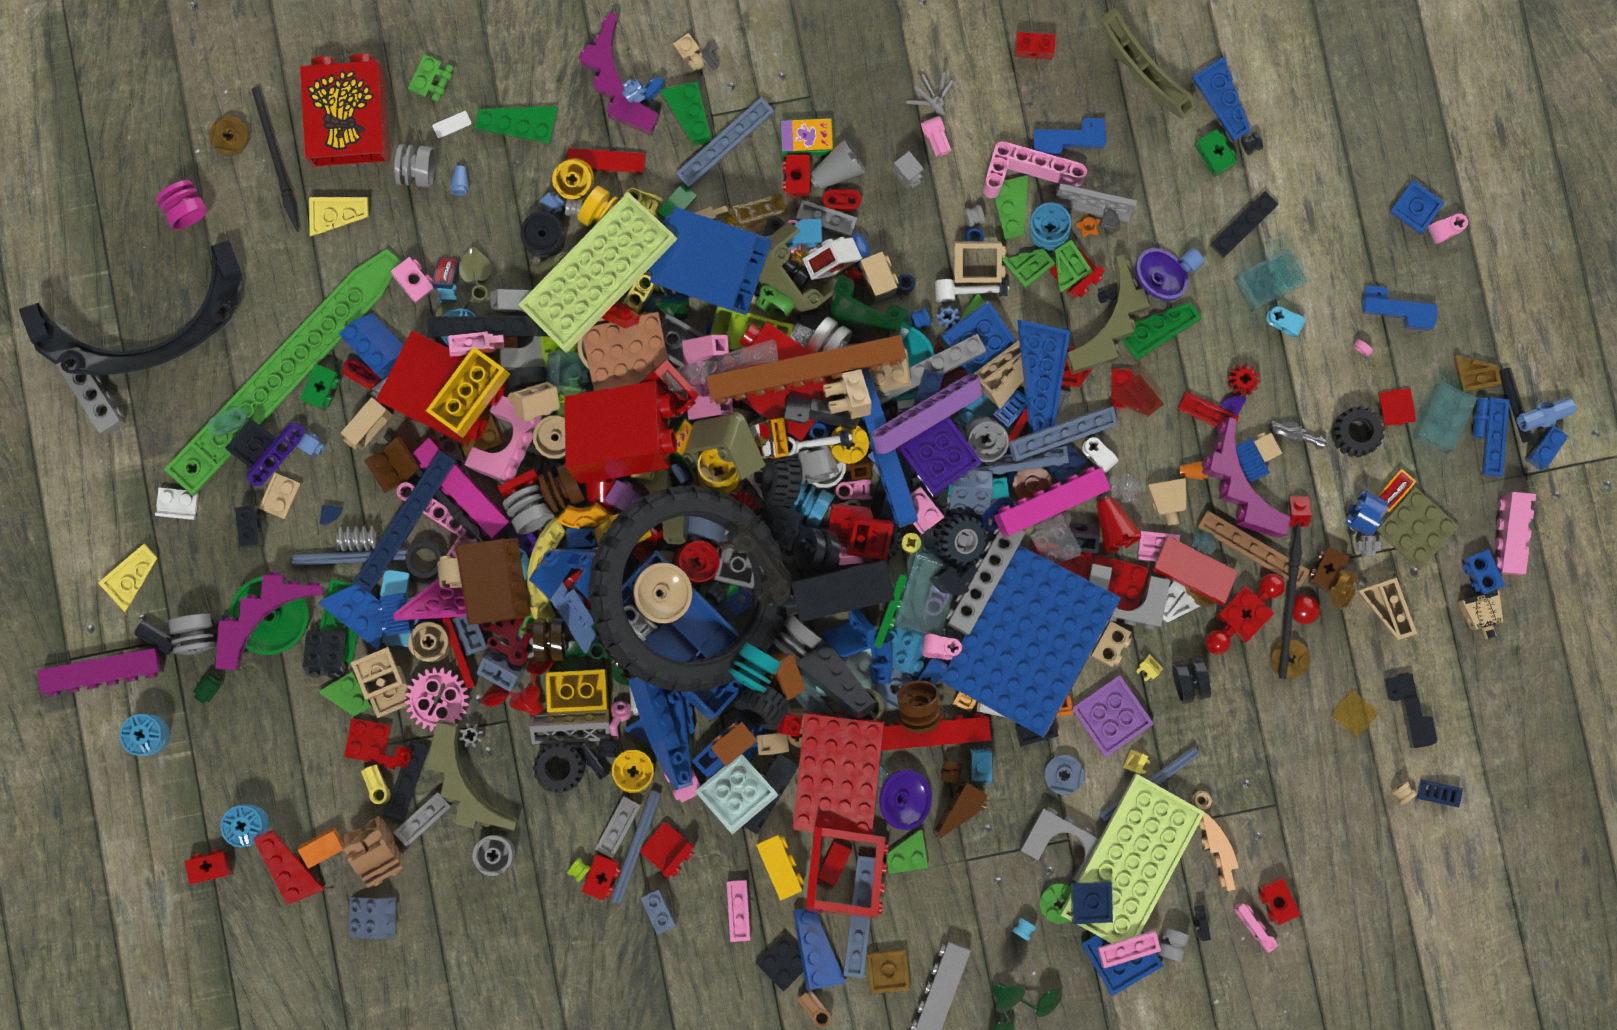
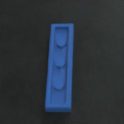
[1482,397,1509,477]

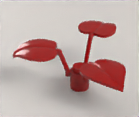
[481,652,554,716]

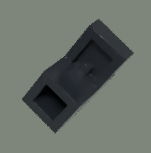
[929,564,978,595]

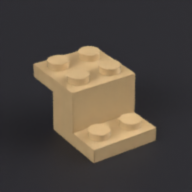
[351,647,411,718]

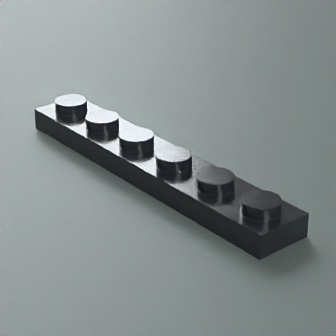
[427,316,547,337]

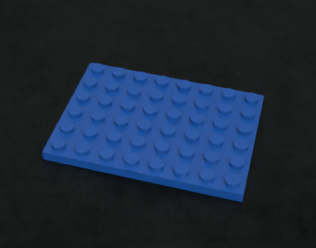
[940,545,1121,738]

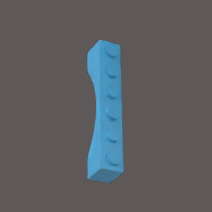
[764,219,822,249]

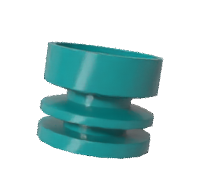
[728,642,782,693]

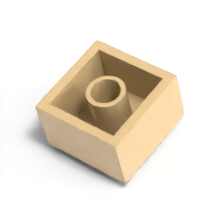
[860,252,899,303]

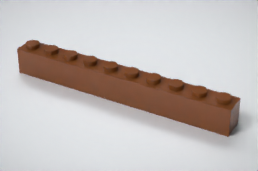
[705,335,906,405]

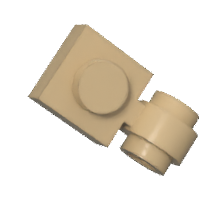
[673,33,706,71]

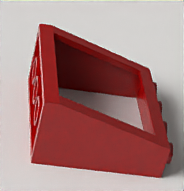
[805,827,888,919]

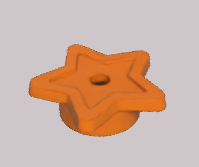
[1075,213,1100,238]

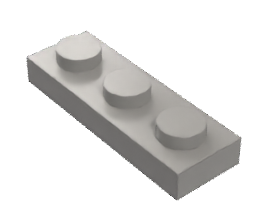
[796,200,857,237]
[393,792,452,847]
[595,796,641,859]

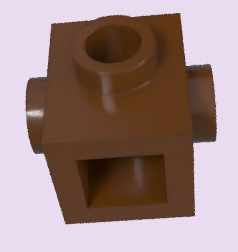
[846,453,873,481]

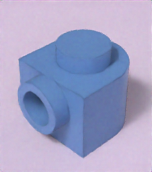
[540,191,566,216]
[1179,248,1205,274]
[297,432,325,458]

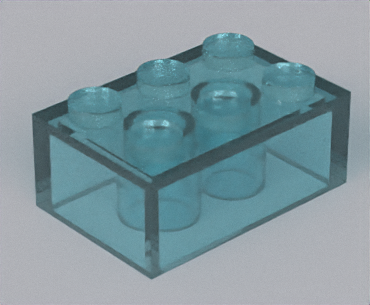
[1233,248,1307,312]
[546,350,594,396]
[1412,382,1477,454]

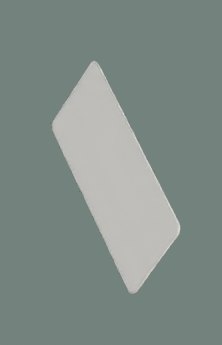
[432,111,472,138]

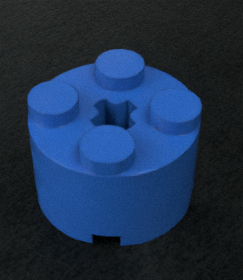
[1345,489,1388,536]

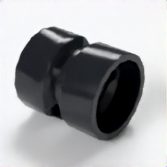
[782,257,810,292]

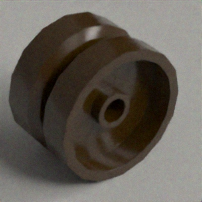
[533,618,566,662]

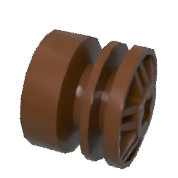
[538,463,585,513]
[897,681,942,733]

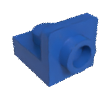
[642,76,665,103]

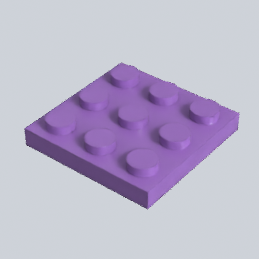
[1072,675,1154,758]

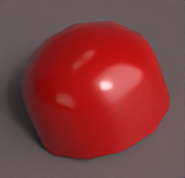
[1293,595,1321,625]

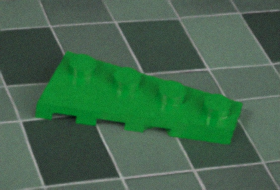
[474,106,558,145]
[1121,302,1202,362]

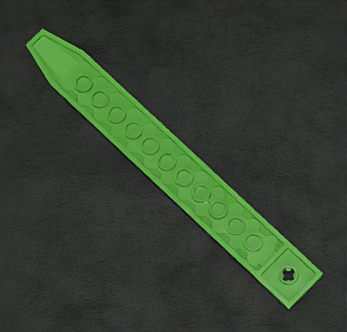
[164,249,402,496]

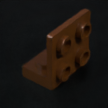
[364,436,419,493]

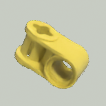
[624,188,663,218]

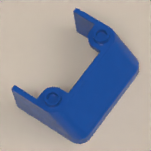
[529,548,597,601]

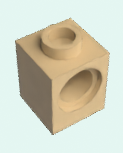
[1254,432,1282,463]
[757,733,789,755]

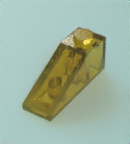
[723,194,787,229]

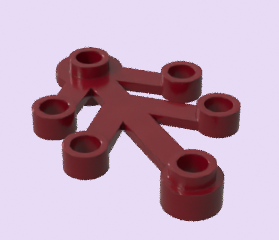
[480,609,533,666]

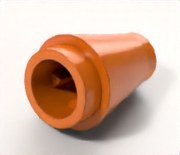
[1180,461,1208,480]

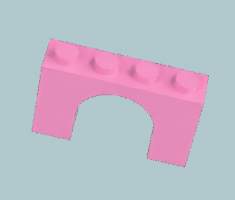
[682,335,733,420]
[464,396,543,483]

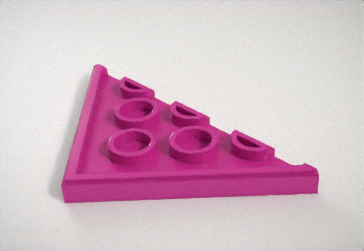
[393,578,466,620]

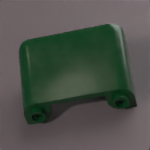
[829,275,913,343]

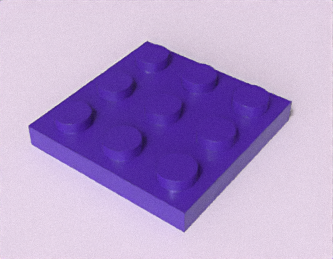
[899,417,982,496]

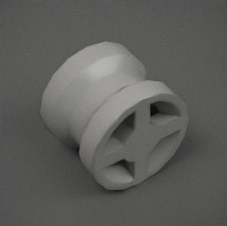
[565,198,584,216]
[964,204,985,227]

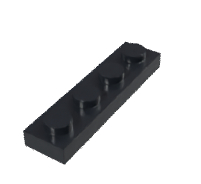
[1210,191,1279,258]

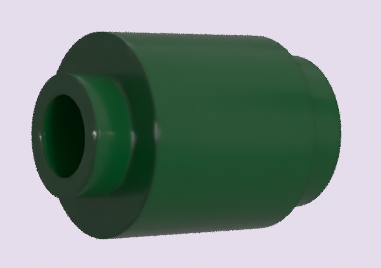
[193,673,222,704]

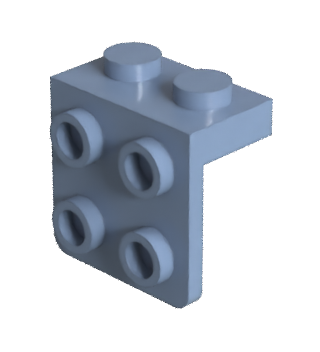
[949,470,993,515]
[349,897,396,939]

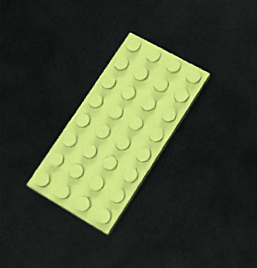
[518,192,677,353]
[1060,773,1205,943]

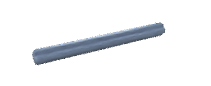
[291,548,408,566]
[1100,747,1200,823]
[611,790,661,904]

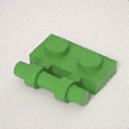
[408,54,454,102]

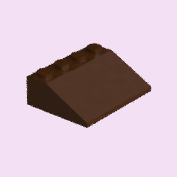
[455,538,530,625]
[933,782,989,838]

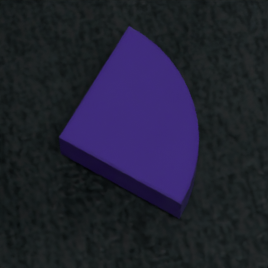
[1220,396,1247,415]

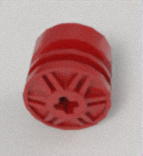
[672,541,720,583]

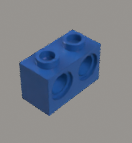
[1462,549,1505,596]

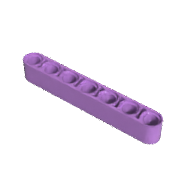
[871,374,983,454]

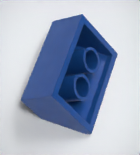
[339,313,404,380]

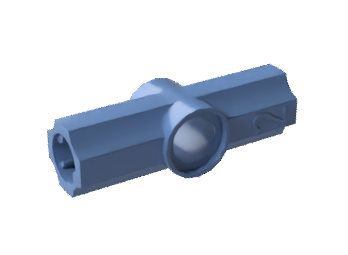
[1517,397,1576,432]

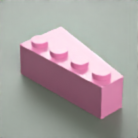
[1495,492,1536,575]

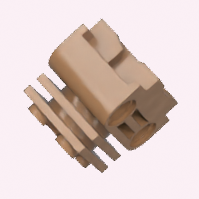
[343,815,403,888]

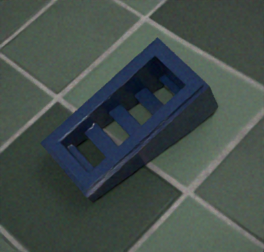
[1417,779,1463,808]

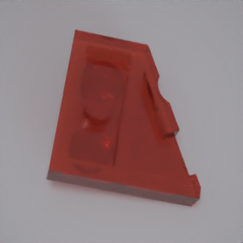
[1110,374,1164,417]

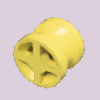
[901,533,921,553]

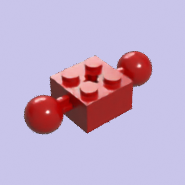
[1205,574,1285,655]

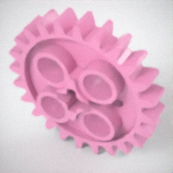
[404,667,469,731]

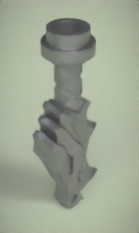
[1270,421,1327,450]

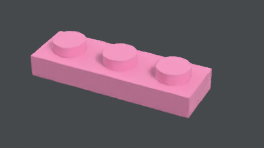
[727,880,750,942]
[1097,931,1161,968]

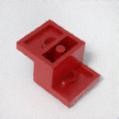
[827,504,894,559]

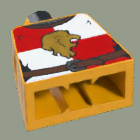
[749,417,789,458]

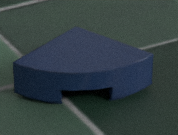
[320,505,343,525]

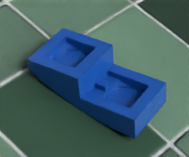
[869,641,892,684]

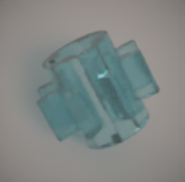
[1192,532,1217,555]

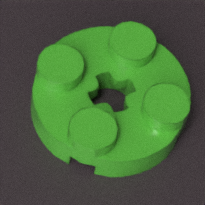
[1039,883,1071,924]

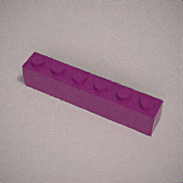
[37,648,163,697]

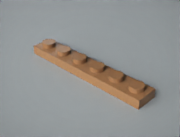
[1197,511,1310,588]

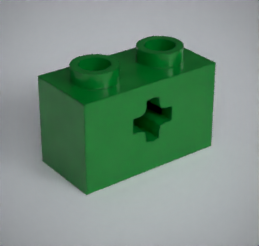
[1194,129,1237,178]
[299,364,341,411]

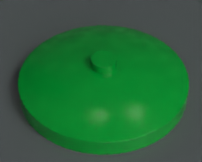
[229,577,310,655]

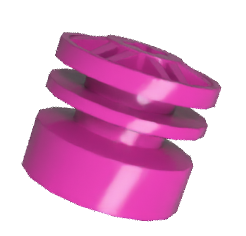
[155,180,208,230]

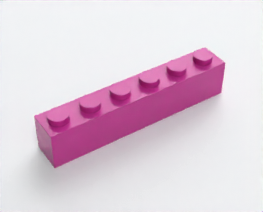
[412,438,512,539]
[994,466,1111,537]

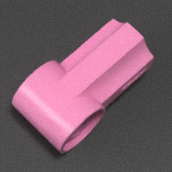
[921,116,951,157]

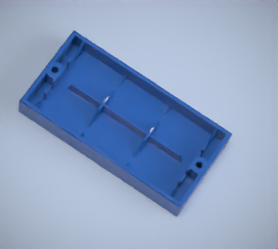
[622,550,745,720]

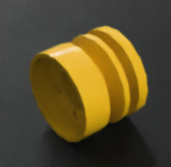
[577,186,619,227]
[698,449,739,494]
[612,750,654,793]

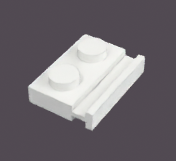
[155,488,199,520]

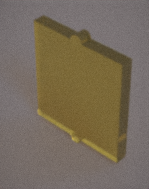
[1331,690,1378,738]

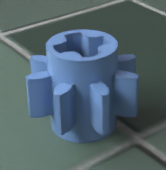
[622,79,646,103]
[936,305,961,330]

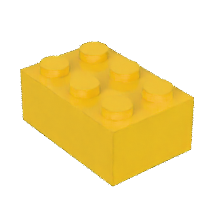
[546,670,609,713]
[756,834,805,901]

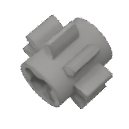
[1356,536,1381,557]
[459,724,484,748]

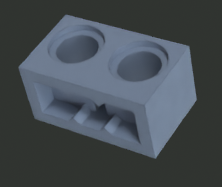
[452,616,487,657]
[476,649,526,692]
[640,888,677,935]

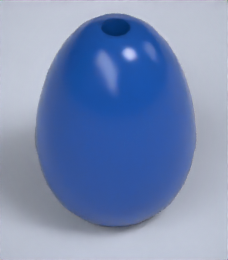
[850,233,870,265]

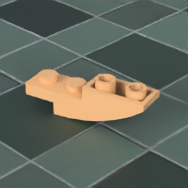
[1198,813,1239,891]

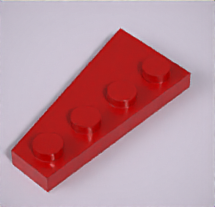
[253,829,324,905]

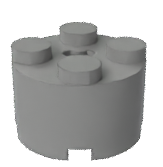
[797,445,839,484]
[472,835,515,876]

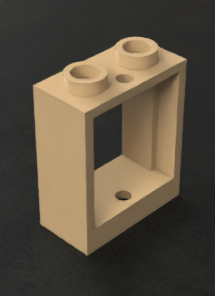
[954,241,1006,283]
[341,397,393,450]

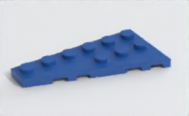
[1017,320,1070,434]

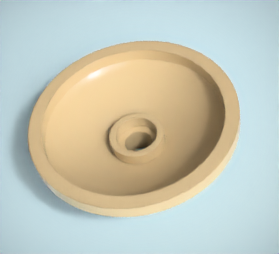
[633,563,692,623]

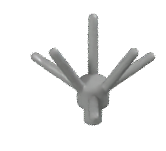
[906,72,953,116]

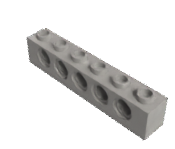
[56,324,125,436]
[946,526,1026,635]

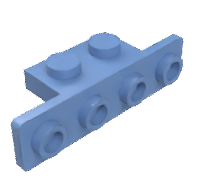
[550,582,599,653]

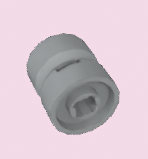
[1157,927,1190,962]

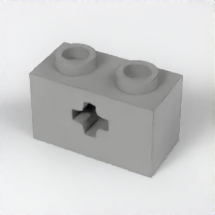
[893,151,924,189]

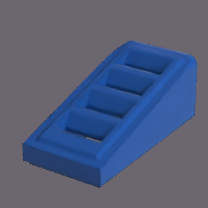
[992,390,1027,430]

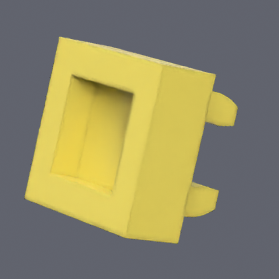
[1137,654,1163,681]
[1123,750,1150,774]

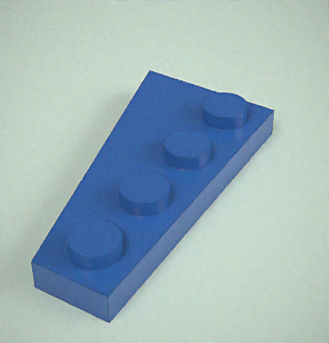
[1192,56,1251,142]
[793,908,846,990]

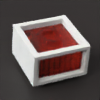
[803,237,862,280]

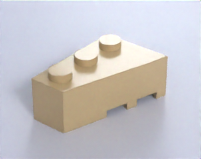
[974,340,1024,409]
[1357,578,1417,640]

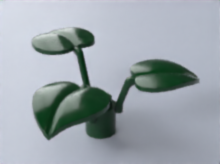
[632,270,689,320]
[552,624,629,686]
[991,983,1063,1030]

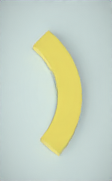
[527,518,566,623]

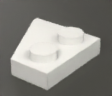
[1163,581,1200,623]

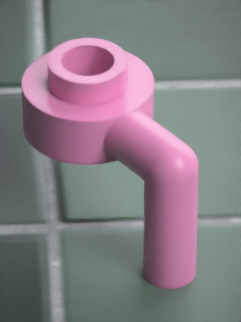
[609,701,632,741]

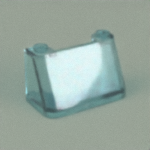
[893,551,961,637]

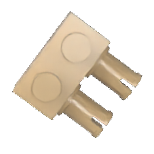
[823,369,872,419]
[508,382,559,421]

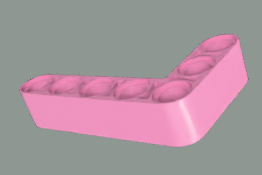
[983,141,1087,198]
[397,482,482,558]

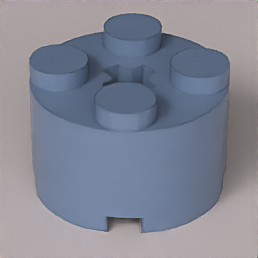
[688,516,726,546]

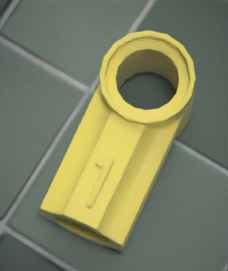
[361,764,391,805]

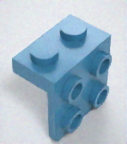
[884,627,925,677]

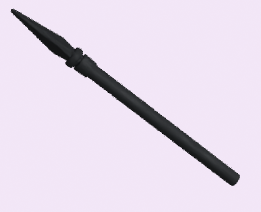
[252,87,299,232]
[384,432,483,542]
[1278,523,1302,679]

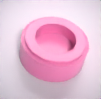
[1353,339,1373,357]

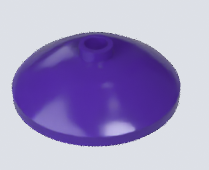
[1135,248,1188,301]
[879,770,932,830]

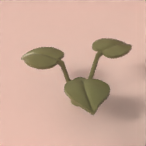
[436,247,519,316]

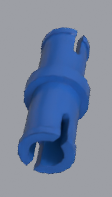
[1472,398,1490,439]

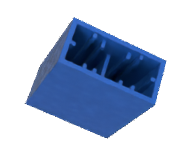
[649,207,772,315]

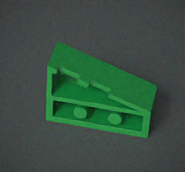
[660,82,711,147]

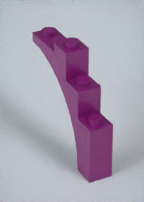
[579,12,659,136]
[1202,417,1290,538]
[215,572,325,670]

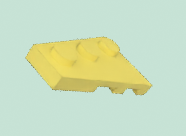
[309,197,369,237]
[98,544,158,612]

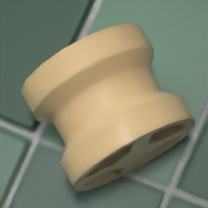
[1391,781,1417,805]

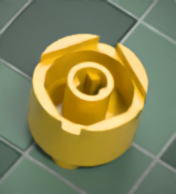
[552,159,594,199]
[829,426,869,464]

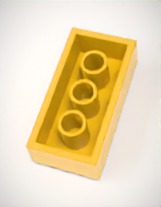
[426,347,510,438]

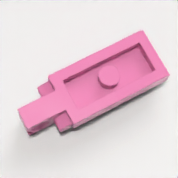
[448,332,504,357]
[1233,903,1278,953]

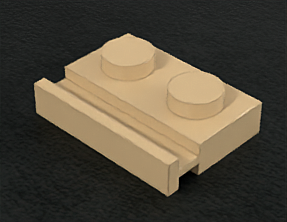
[259,472,302,520]

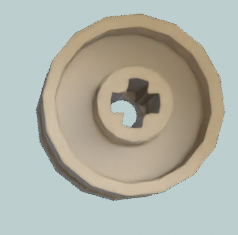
[533,416,565,460]

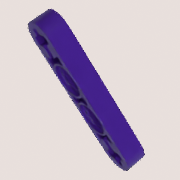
[246,422,305,486]

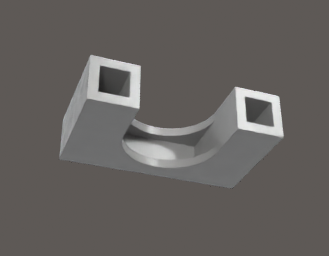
[490,289,545,370]
[1088,564,1170,630]
[1019,807,1101,882]

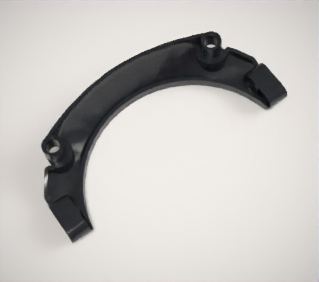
[19,240,243,375]

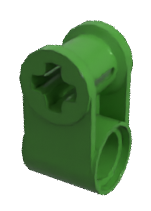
[755,285,795,321]

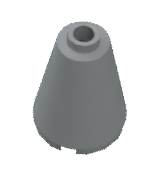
[810,140,866,189]

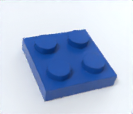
[1389,180,1445,235]

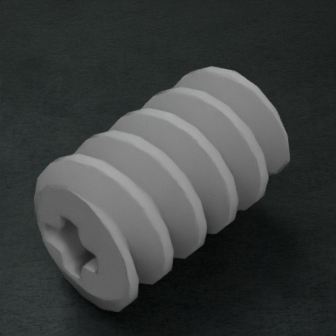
[336,526,379,551]

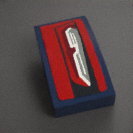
[432,257,459,289]

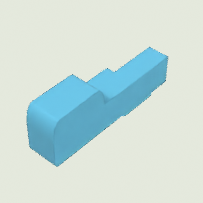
[380,570,414,647]

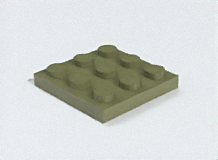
[1376,487,1460,570]

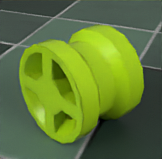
[567,858,591,883]

